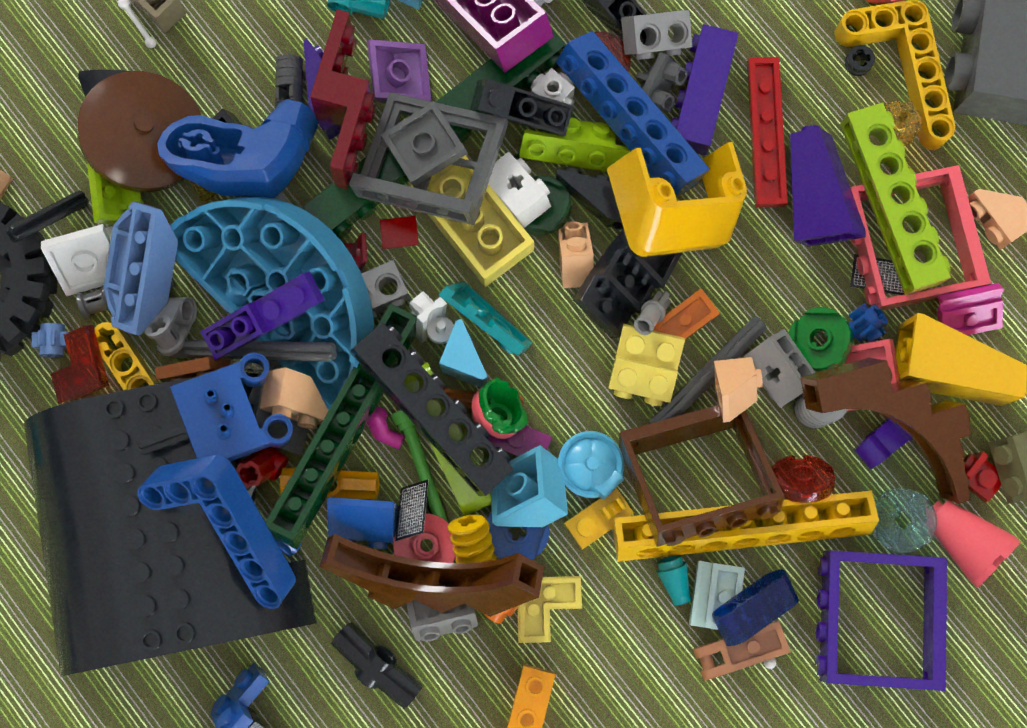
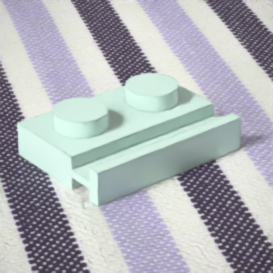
[689,561,745,633]

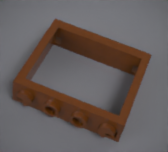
[619,405,785,547]

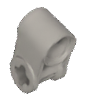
[144,297,197,356]

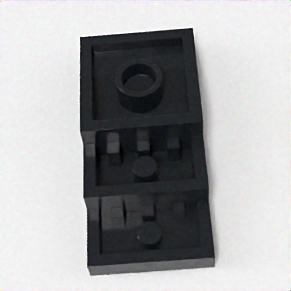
[573,229,683,338]

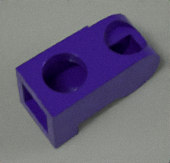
[853,419,912,470]

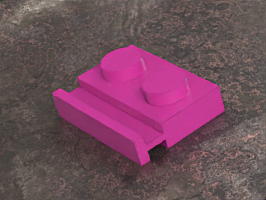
[937,283,1004,335]

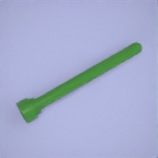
[391,410,448,522]

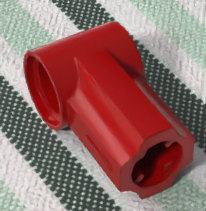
[236,446,289,489]

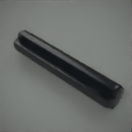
[6,190,89,243]

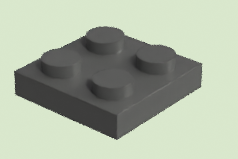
[380,101,468,187]

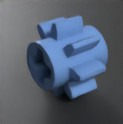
[31,323,73,358]

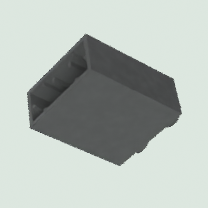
[944,0,1027,125]

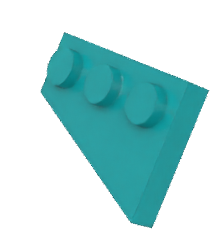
[438,281,533,356]

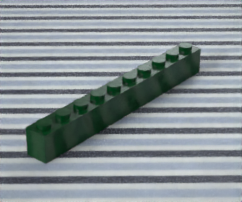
[303,30,566,239]

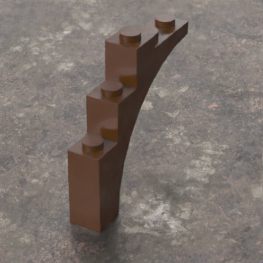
[800,357,971,504]
[319,534,545,617]

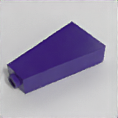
[790,125,866,247]

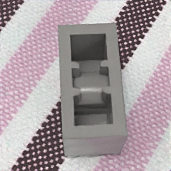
[744,329,816,408]

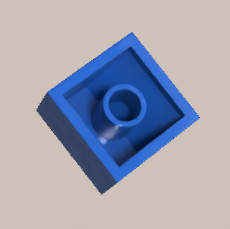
[327,497,399,549]

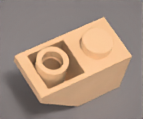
[968,189,1027,250]
[557,221,594,288]
[260,367,329,429]

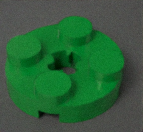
[789,307,853,371]

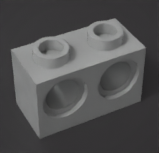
[621,10,692,60]
[361,260,411,320]

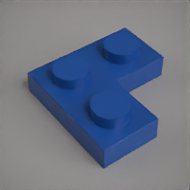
[210,663,270,728]

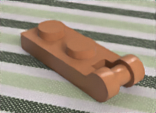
[692,620,791,681]

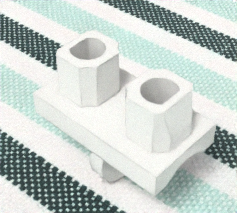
[409,291,454,344]

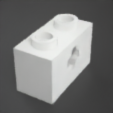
[488,152,551,228]

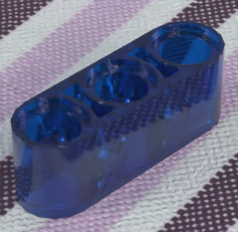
[712,569,799,646]

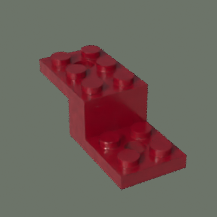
[310,9,376,189]

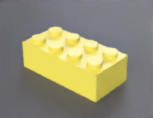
[408,155,534,287]

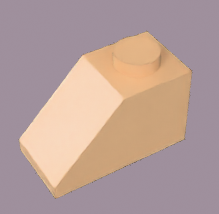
[714,357,763,422]

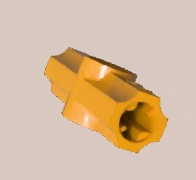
[280,468,380,500]

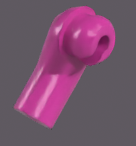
[367,407,405,450]

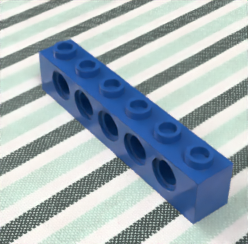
[556,31,710,198]

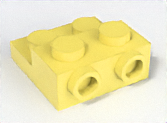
[609,324,685,406]

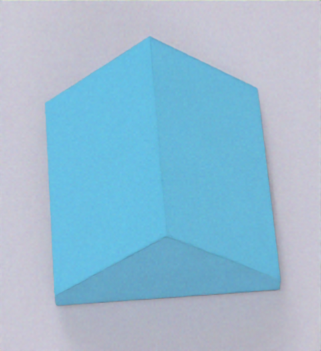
[439,318,488,388]

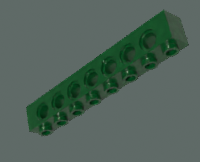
[265,303,417,549]

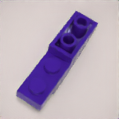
[200,271,325,360]

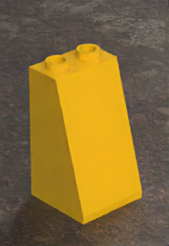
[895,313,1027,406]

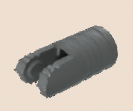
[275,54,303,108]

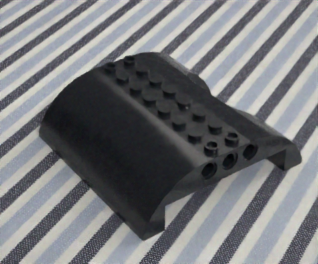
[24,373,317,676]

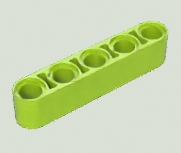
[404,362,491,516]

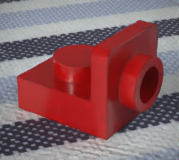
[963,451,1002,502]

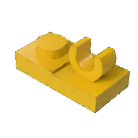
[564,487,634,550]

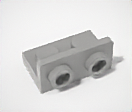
[407,600,478,641]

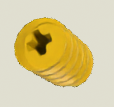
[447,514,497,563]

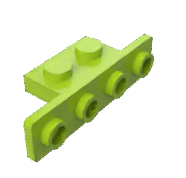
[519,117,631,172]
[87,163,144,225]

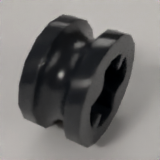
[844,45,875,76]

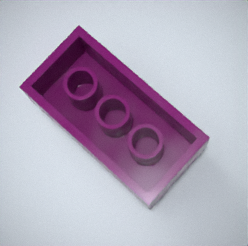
[436,0,554,73]

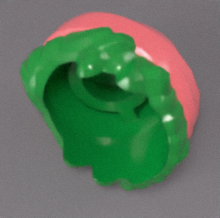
[472,377,528,439]

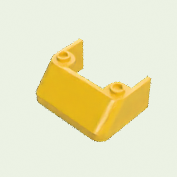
[606,142,747,257]

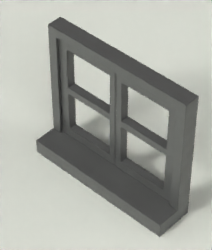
[349,92,508,225]

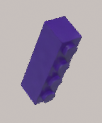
[671,24,739,156]

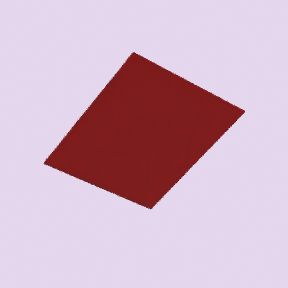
[379,216,419,249]

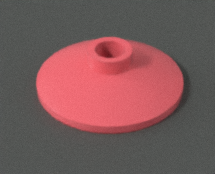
[393,513,456,563]

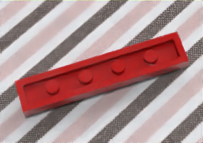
[747,57,788,208]

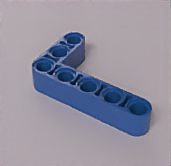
[137,455,296,609]

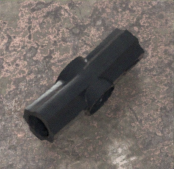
[331,622,423,709]

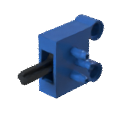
[136,352,293,461]

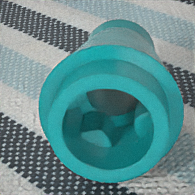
[656,555,692,606]

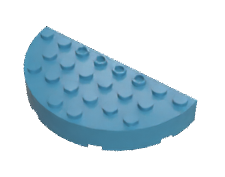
[170,196,374,410]

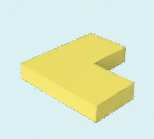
[518,576,582,643]

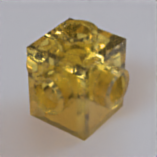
[880,101,922,146]

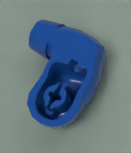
[157,99,318,198]

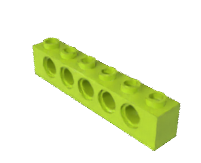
[840,102,951,296]

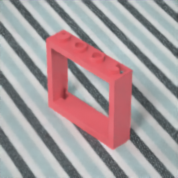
[850,165,991,311]

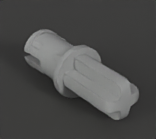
[634,291,671,335]

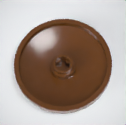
[77,71,201,192]

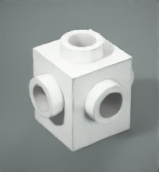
[530,68,575,105]

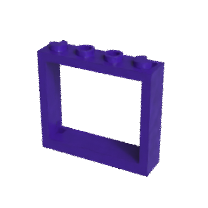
[815,550,947,691]

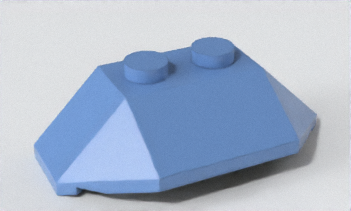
[103,202,178,335]

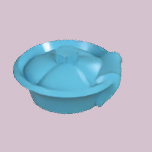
[558,431,624,500]

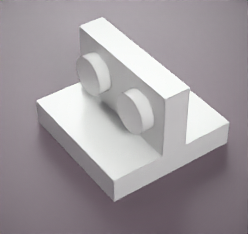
[41,224,113,296]

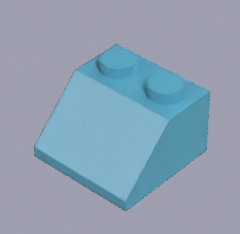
[491,445,568,527]

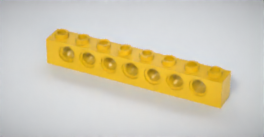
[613,490,879,562]

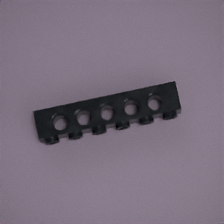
[349,322,514,496]

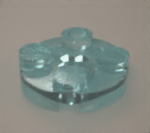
[872,488,937,553]

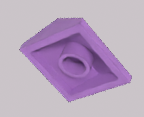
[367,39,432,104]

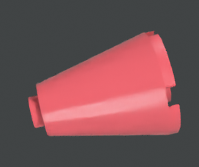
[925,500,1021,588]

